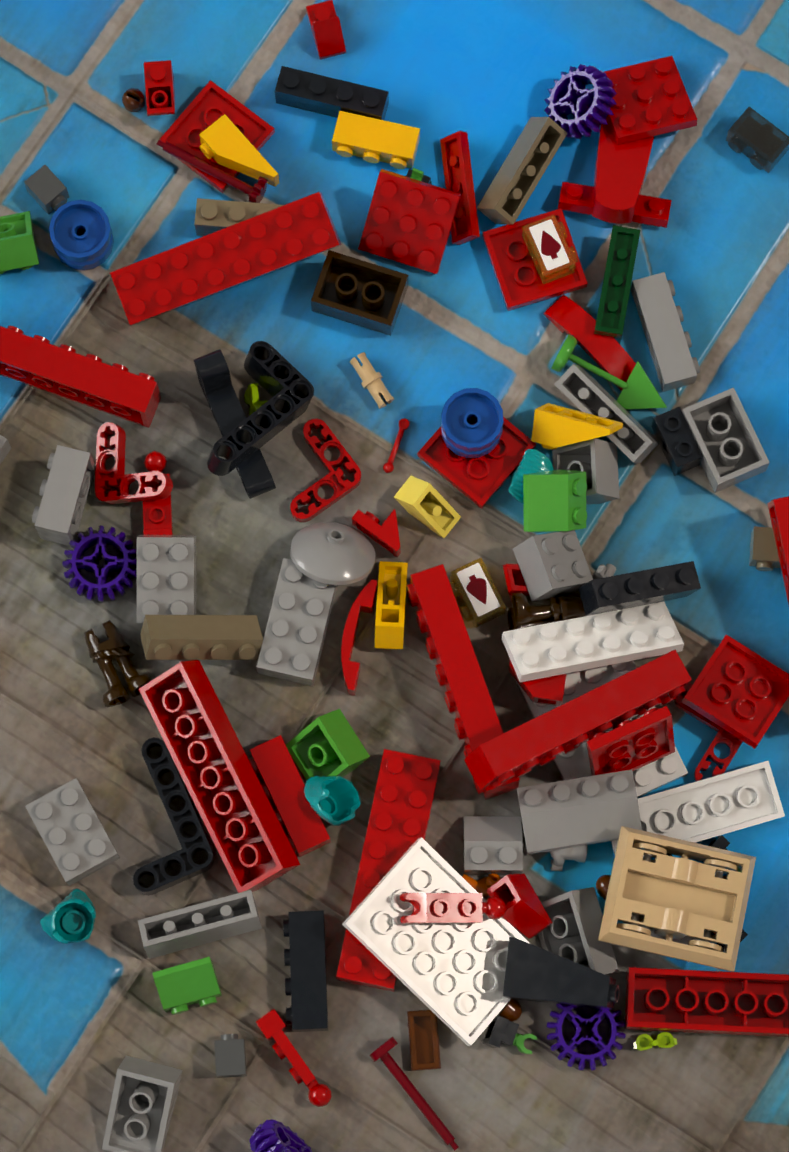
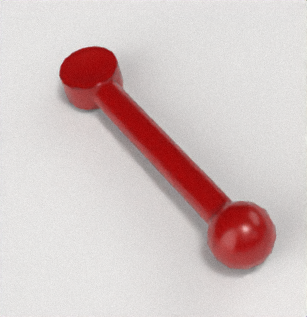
[383,418,410,473]

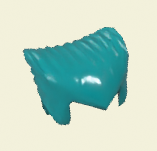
[508,449,554,504]
[304,776,361,826]
[40,888,96,944]

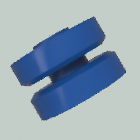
[49,200,114,270]
[441,388,504,458]

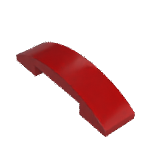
[544,295,636,391]
[341,579,378,696]

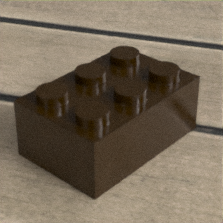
[311,250,409,336]

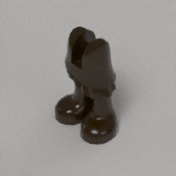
[507,592,589,631]
[85,620,153,707]

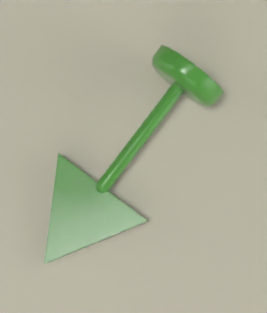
[551,335,667,409]

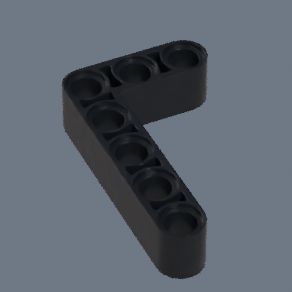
[207,341,314,476]
[194,349,276,499]
[133,737,214,896]

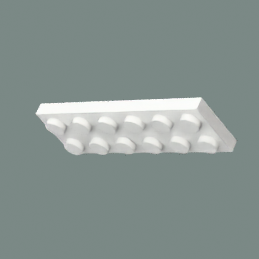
[502,601,684,682]
[611,761,785,858]

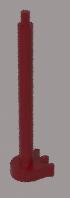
[156,140,268,203]
[369,1037,459,1151]

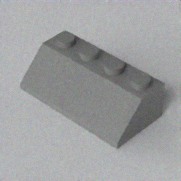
[517,769,642,855]

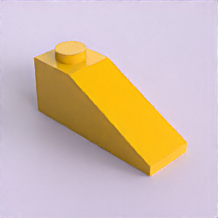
[199,114,279,187]
[531,403,623,449]
[375,561,408,649]

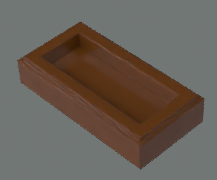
[407,1010,441,1071]

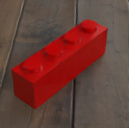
[249,735,331,857]

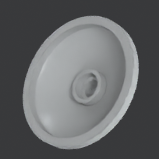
[290,522,376,585]

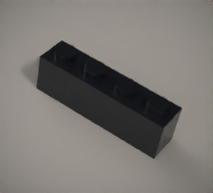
[275,66,389,120]
[579,561,701,616]
[283,910,328,1032]

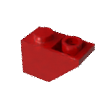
[144,60,175,116]
[508,660,566,706]
[486,873,552,939]

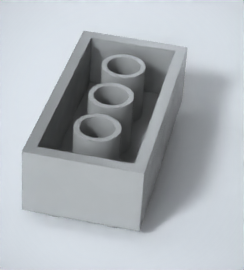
[256,558,338,686]

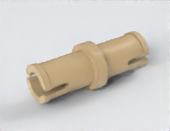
[350,352,394,409]

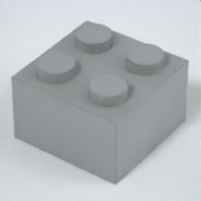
[513,530,593,601]

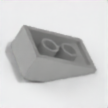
[102,1056,183,1152]

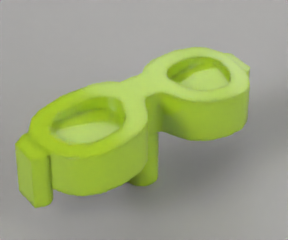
[244,383,267,416]
[633,1032,677,1051]

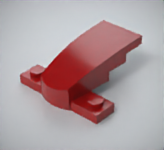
[558,117,671,228]

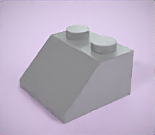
[552,438,620,504]
[464,816,523,875]

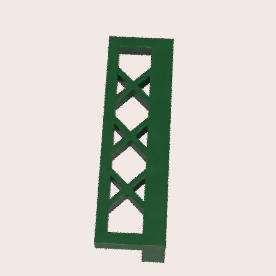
[594,225,640,344]

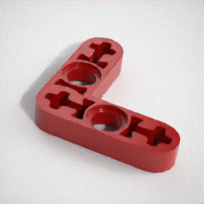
[290,418,361,522]
[95,422,173,504]
[674,683,743,782]

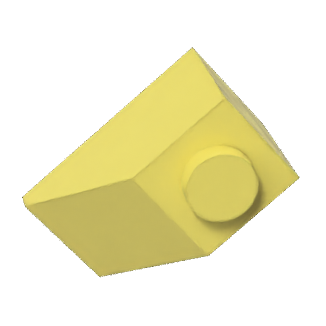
[394,476,461,538]

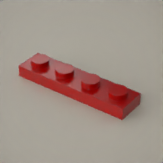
[440,131,480,245]

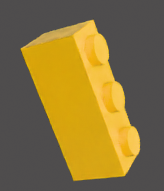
[332,111,420,169]

